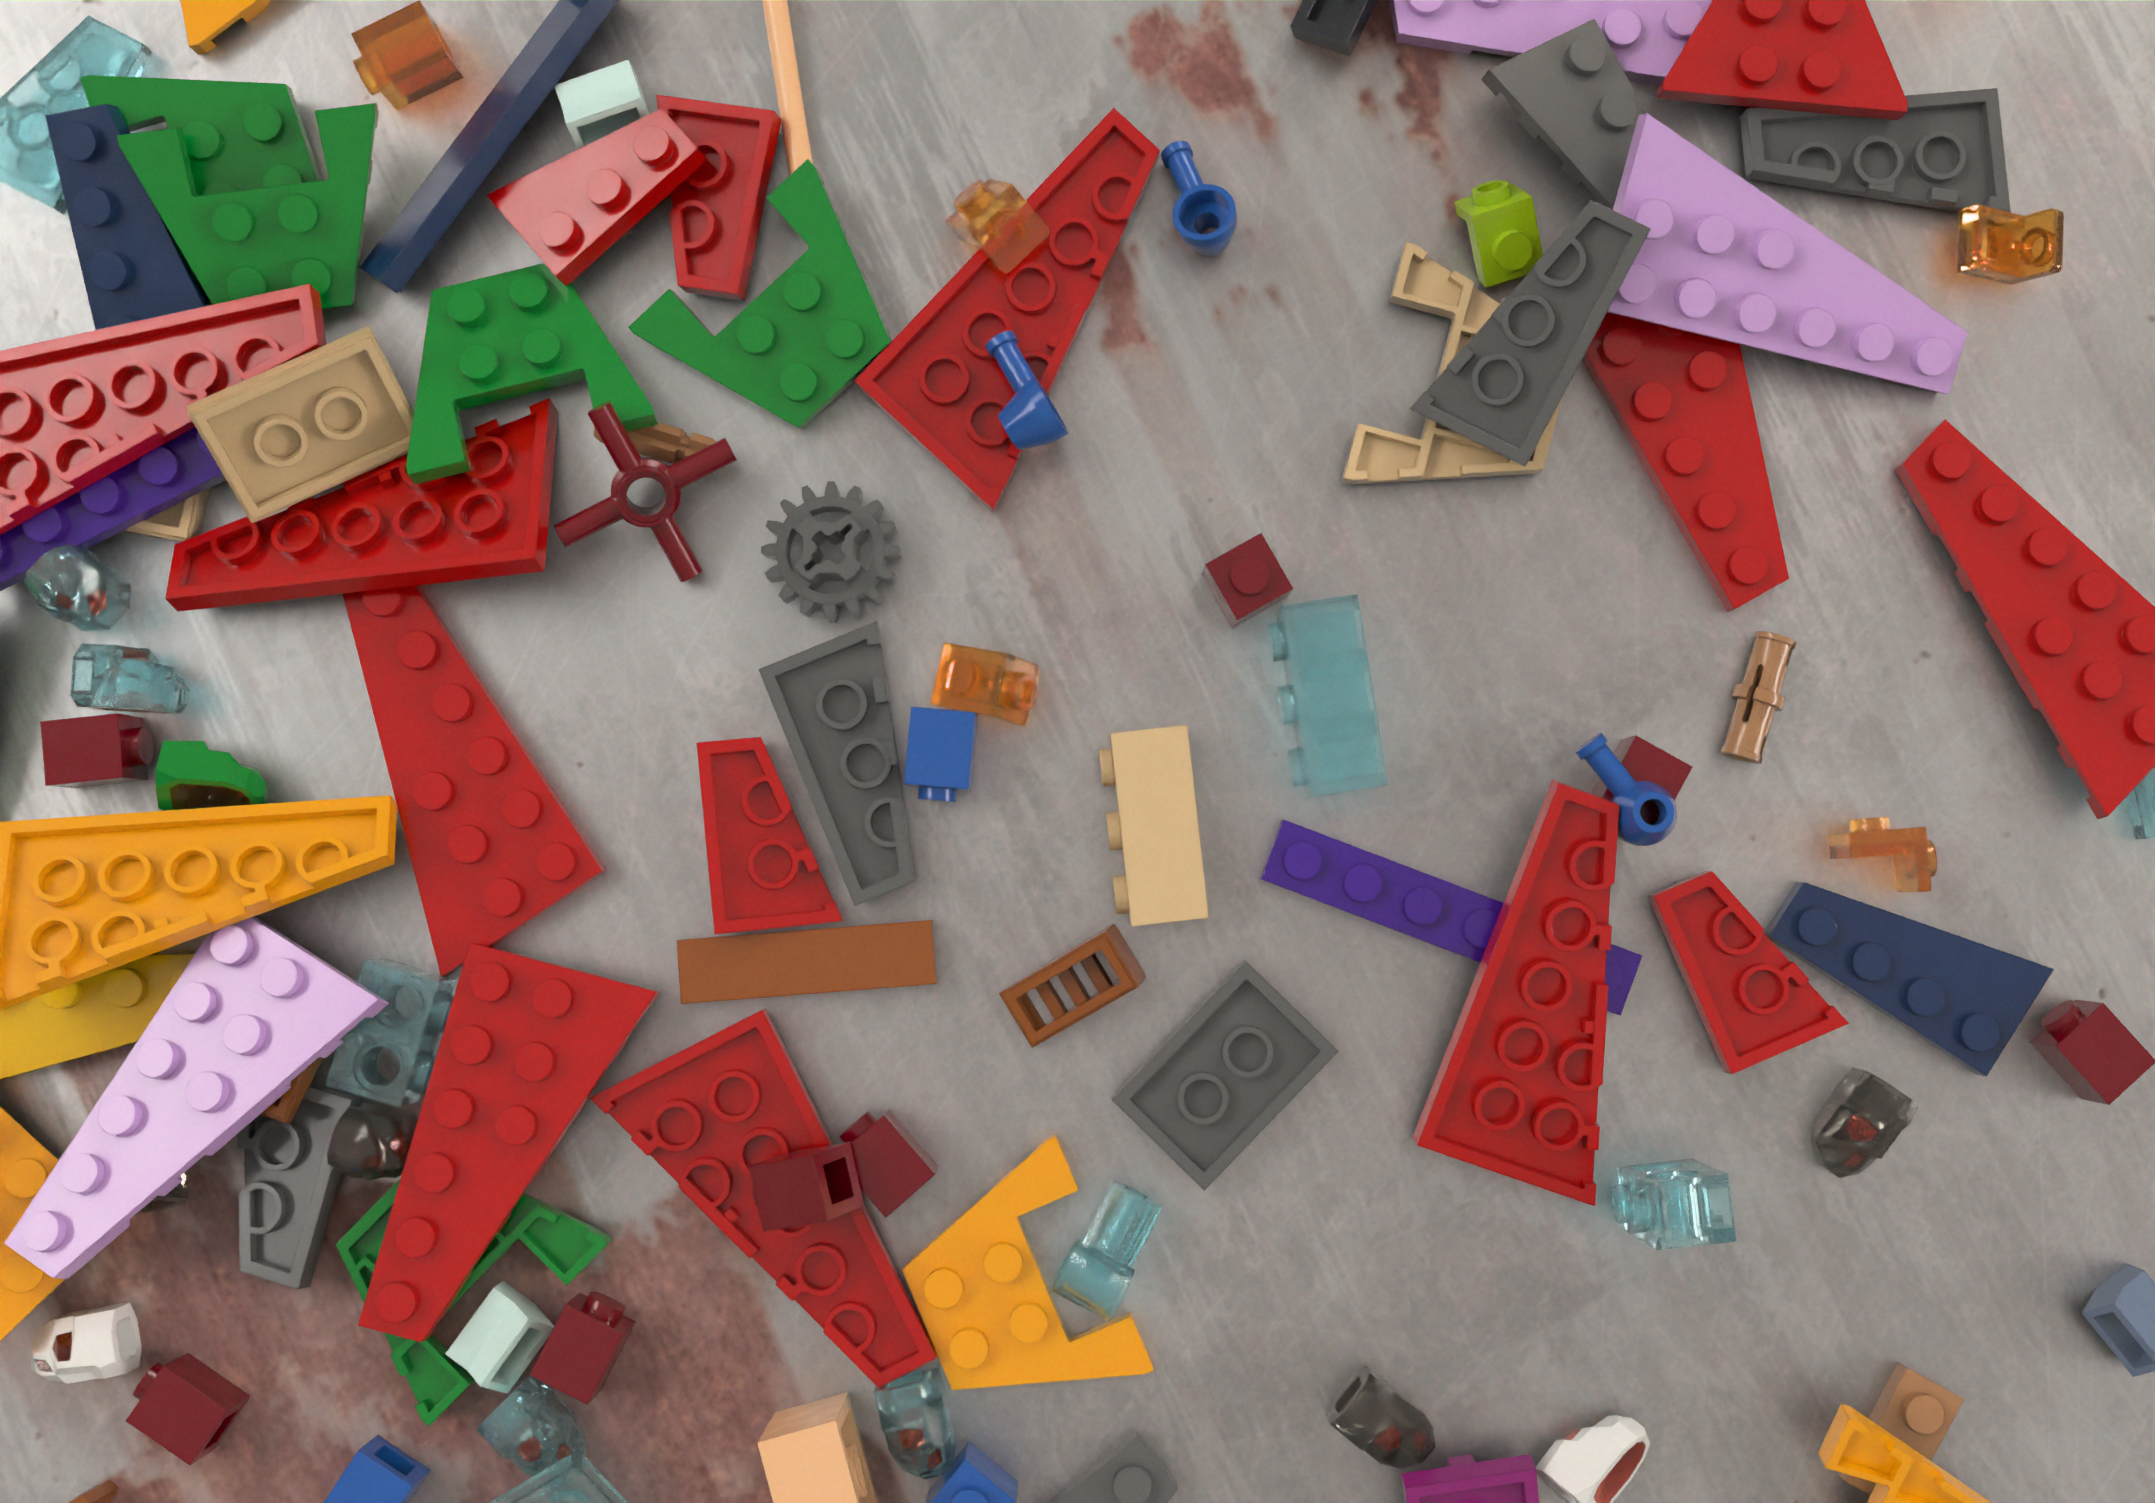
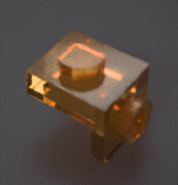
[944,179,1049,273]
[1957,205,2064,285]
[930,643,1039,726]
[1828,817,1937,892]

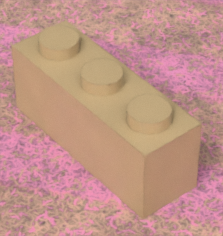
[1099,725,1209,926]

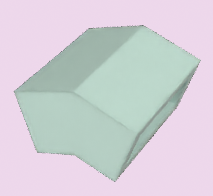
[554,60,650,150]
[445,1281,554,1394]

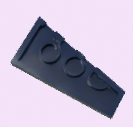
[45,104,210,330]
[1764,882,2054,1077]

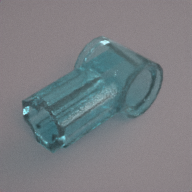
[1051,1179,1162,1321]

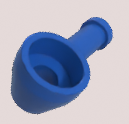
[1161,141,1237,256]
[985,331,1069,450]
[1575,732,1677,846]

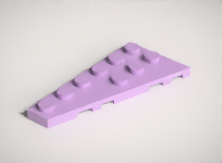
[1389,0,1712,86]
[1608,113,1968,394]
[4,916,389,1279]

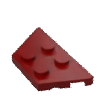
[1657,0,1908,120]

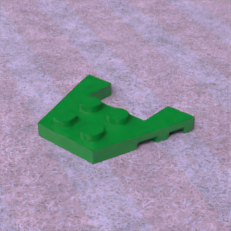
[80,75,322,275]
[117,103,379,309]
[628,159,892,429]
[406,263,658,484]
[335,1178,613,1427]

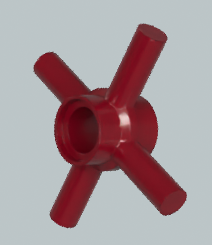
[554,401,737,582]

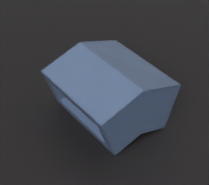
[2082,1264,2155,1377]

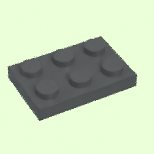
[1111,960,1339,1191]

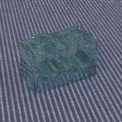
[326,958,456,1107]
[1611,1158,1737,1250]

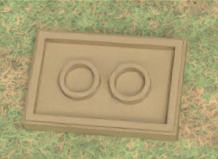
[187,326,414,523]

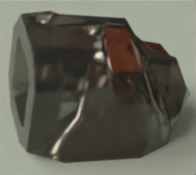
[1811,1067,1919,1178]
[327,1103,418,1181]
[1326,1366,1436,1469]

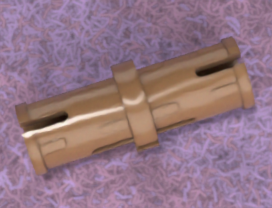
[1720,631,1797,764]

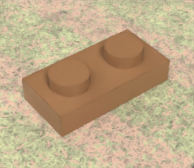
[1838,1362,1964,1495]

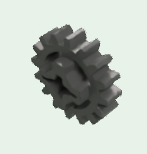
[761,481,902,622]

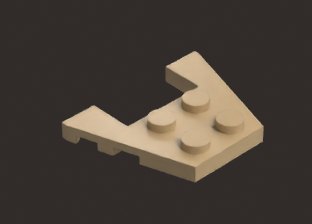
[1341,242,1562,484]

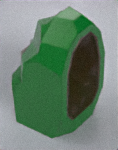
[155,741,268,811]

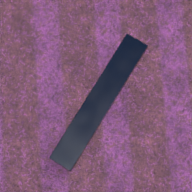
[359,0,618,293]

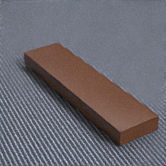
[676,920,937,1004]

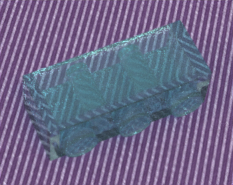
[1267,594,1388,799]

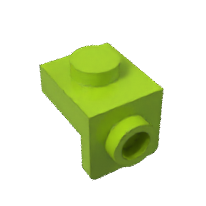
[1454,180,1543,288]

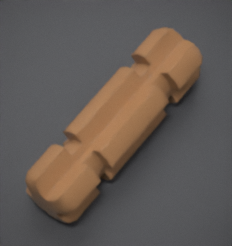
[594,422,716,464]

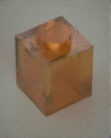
[351,0,464,110]

